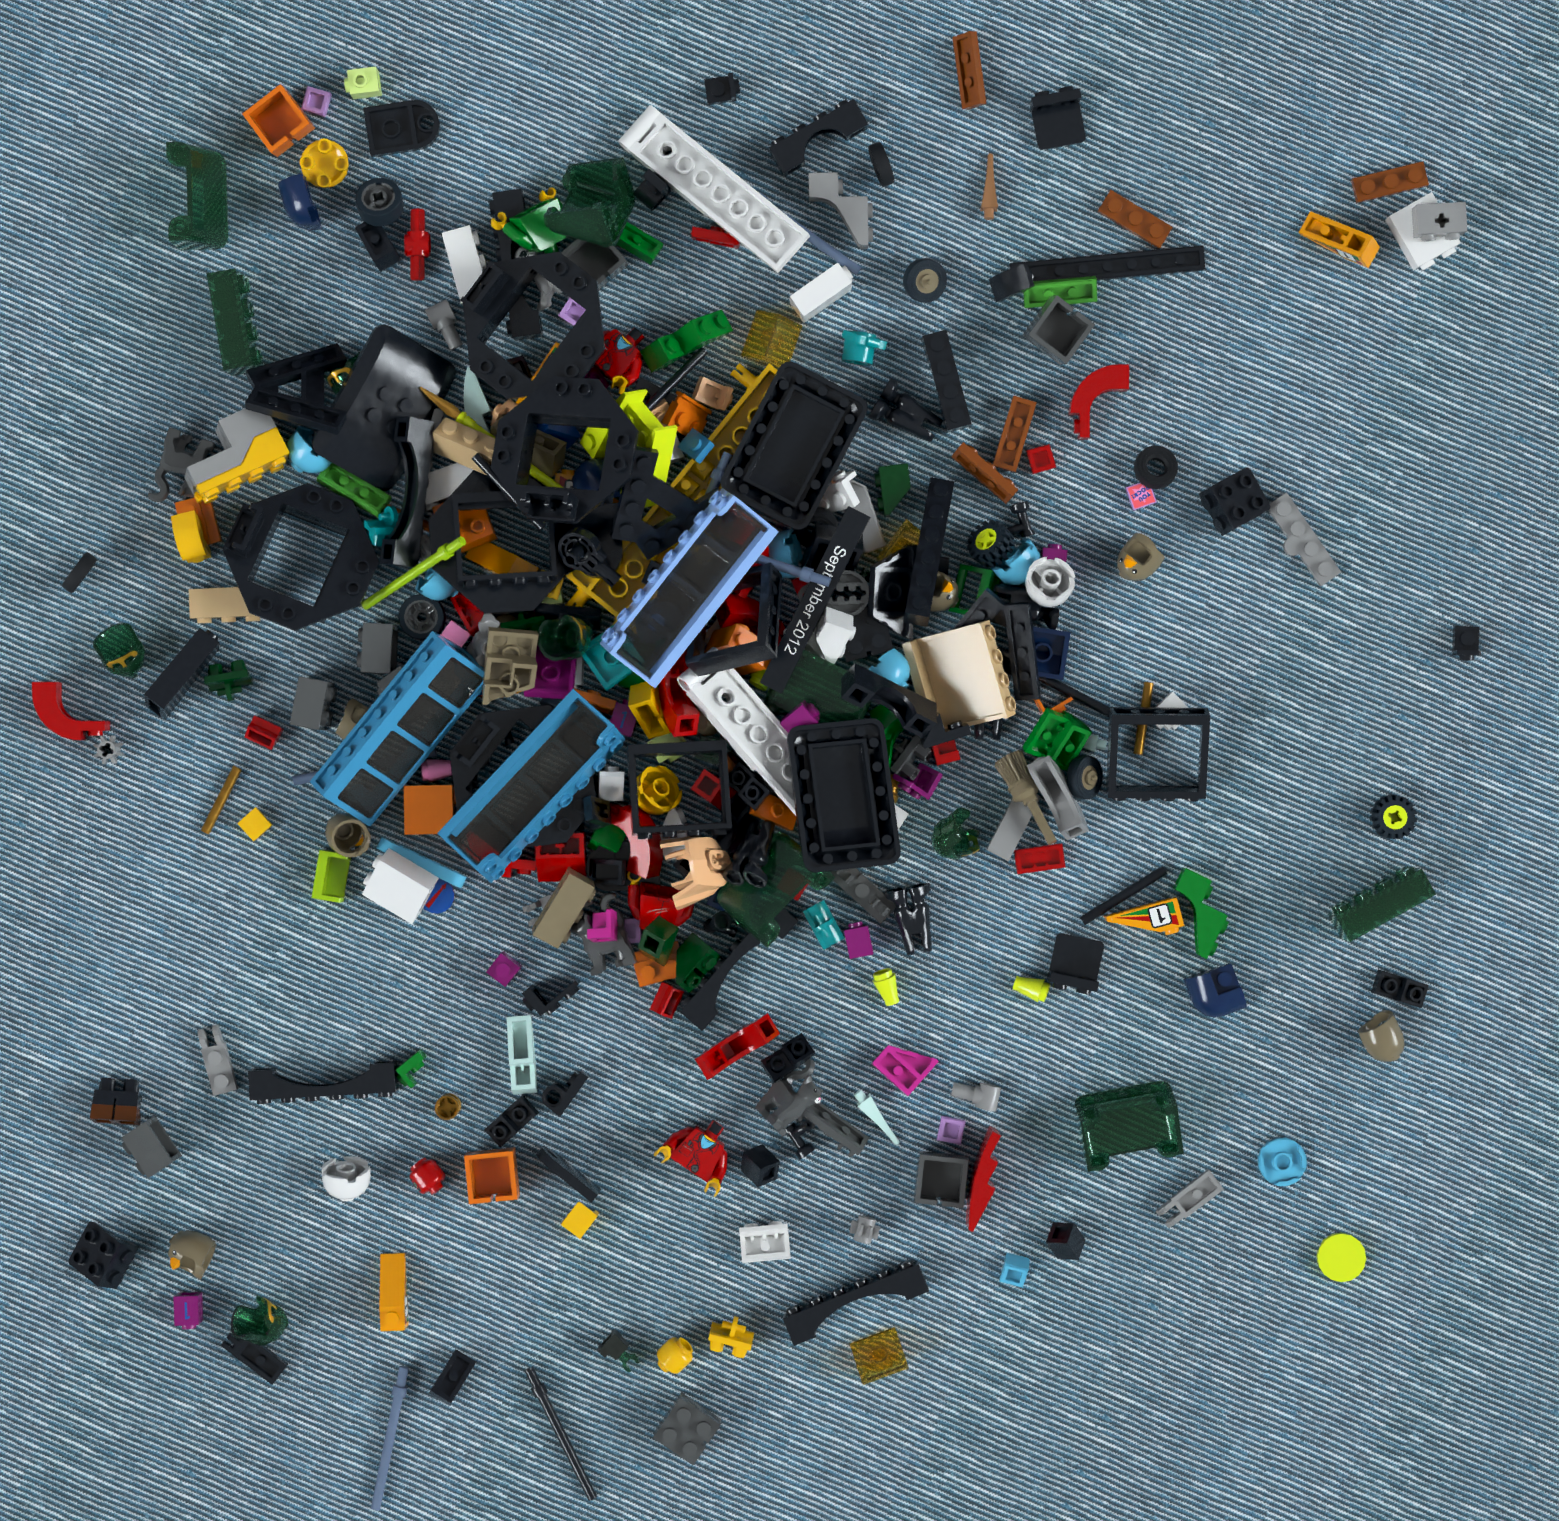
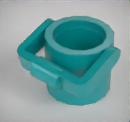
[842,330,888,366]

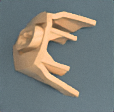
[660,837,731,910]

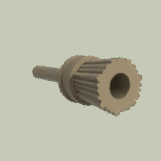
[994,750,1057,845]

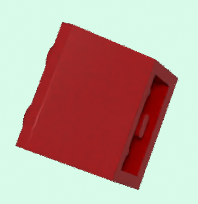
[535,832,587,882]

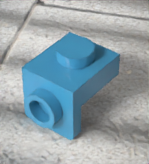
[678,428,715,464]

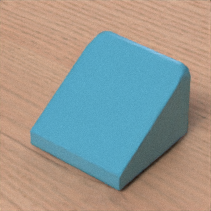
[999,1253,1030,1288]

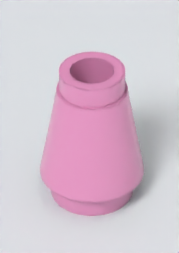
[420,759,452,783]

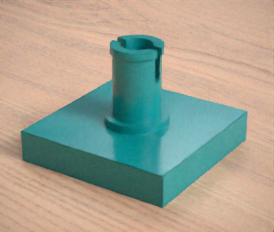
[578,624,646,691]

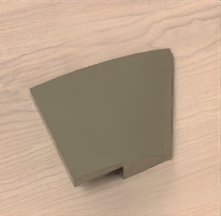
[482,627,538,705]

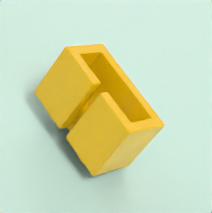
[628,682,671,739]

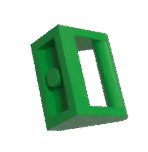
[948,564,1001,615]

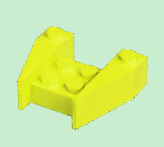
[580,389,678,507]

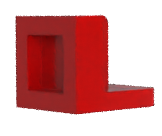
[931,740,961,766]

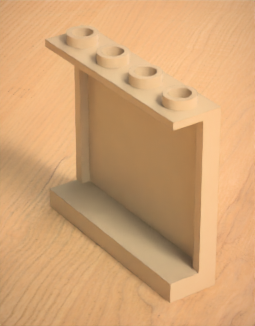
[902,620,1016,729]

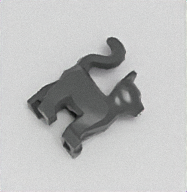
[148,427,215,502]
[571,892,637,976]
[755,1058,823,1137]

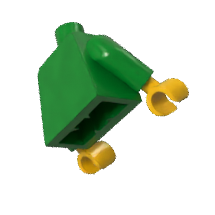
[491,187,568,254]

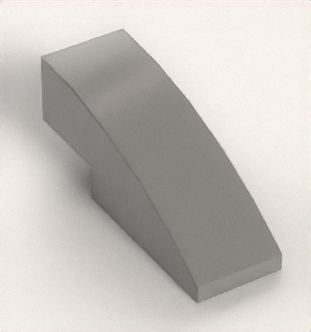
[986,795,1041,862]

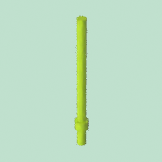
[361,536,466,610]

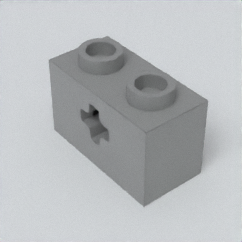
[1412,202,1467,242]

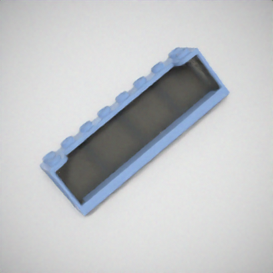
[600,488,779,688]

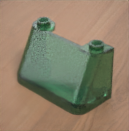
[166,142,228,250]
[544,157,635,247]
[763,650,871,724]
[717,832,835,948]
[1075,1081,1184,1172]

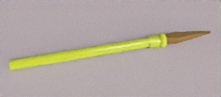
[420,387,564,488]

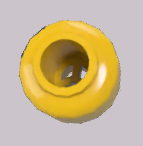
[657,1337,693,1374]

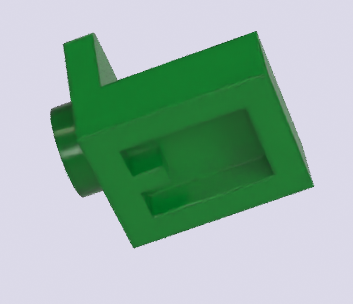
[396,1049,427,1088]

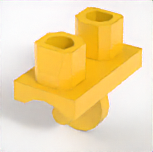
[708,1316,754,1358]

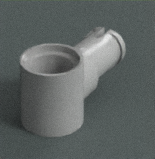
[425,299,463,350]
[951,1082,1001,1112]

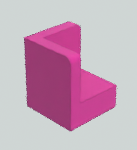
[587,908,618,942]

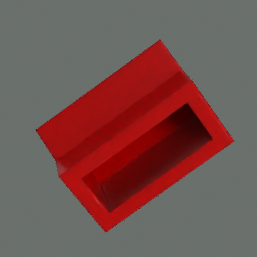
[244,715,284,750]
[649,981,684,1019]

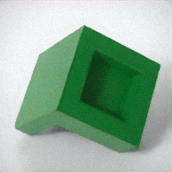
[586,824,626,853]

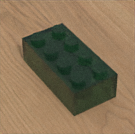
[206,268,263,376]
[1328,866,1436,942]

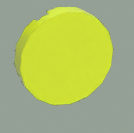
[1316,1232,1366,1282]

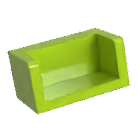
[311,849,351,903]

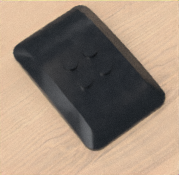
[312,324,456,491]
[721,362,868,530]
[787,718,901,873]

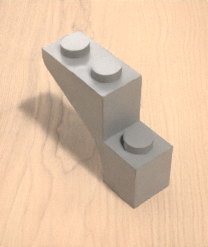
[809,172,873,249]
[1027,756,1089,840]

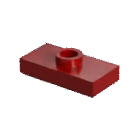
[691,226,740,249]
[450,592,484,637]
[1014,843,1066,874]

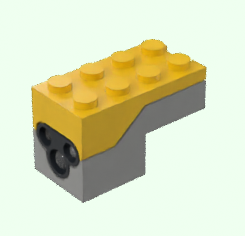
[184,408,290,504]

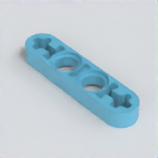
[376,837,467,888]

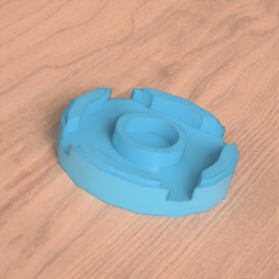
[1258,1137,1307,1186]

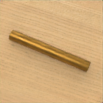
[1133,682,1154,755]
[201,765,242,834]

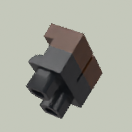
[90,1078,143,1125]

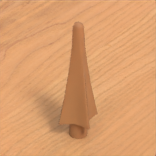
[980,153,998,220]

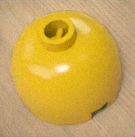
[637,765,682,815]

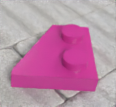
[871,1045,939,1096]

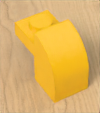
[171,510,212,563]

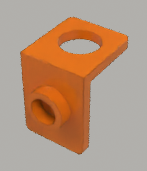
[1034,697,1073,714]

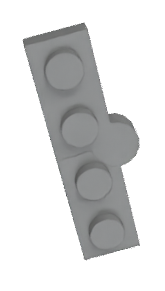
[1268,492,1341,586]

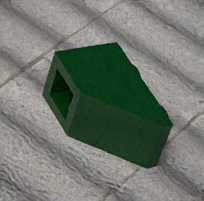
[874,463,911,517]
[638,916,679,966]
[676,932,721,993]

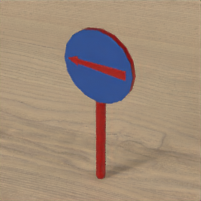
[424,878,455,914]

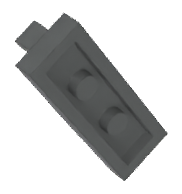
[827,868,896,924]
[798,1102,869,1157]

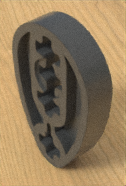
[798,570,869,616]

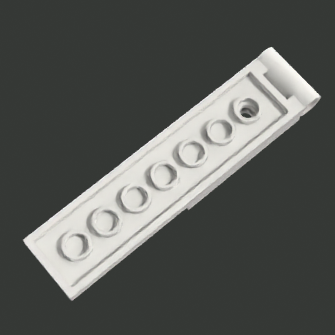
[618,105,810,273]
[677,647,796,816]

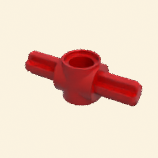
[404,208,431,281]

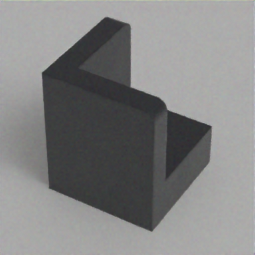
[741,1145,780,1187]
[1046,1222,1085,1260]

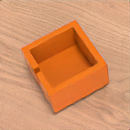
[242,84,315,157]
[464,1147,520,1204]

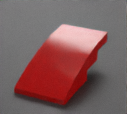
[966,1126,1001,1232]

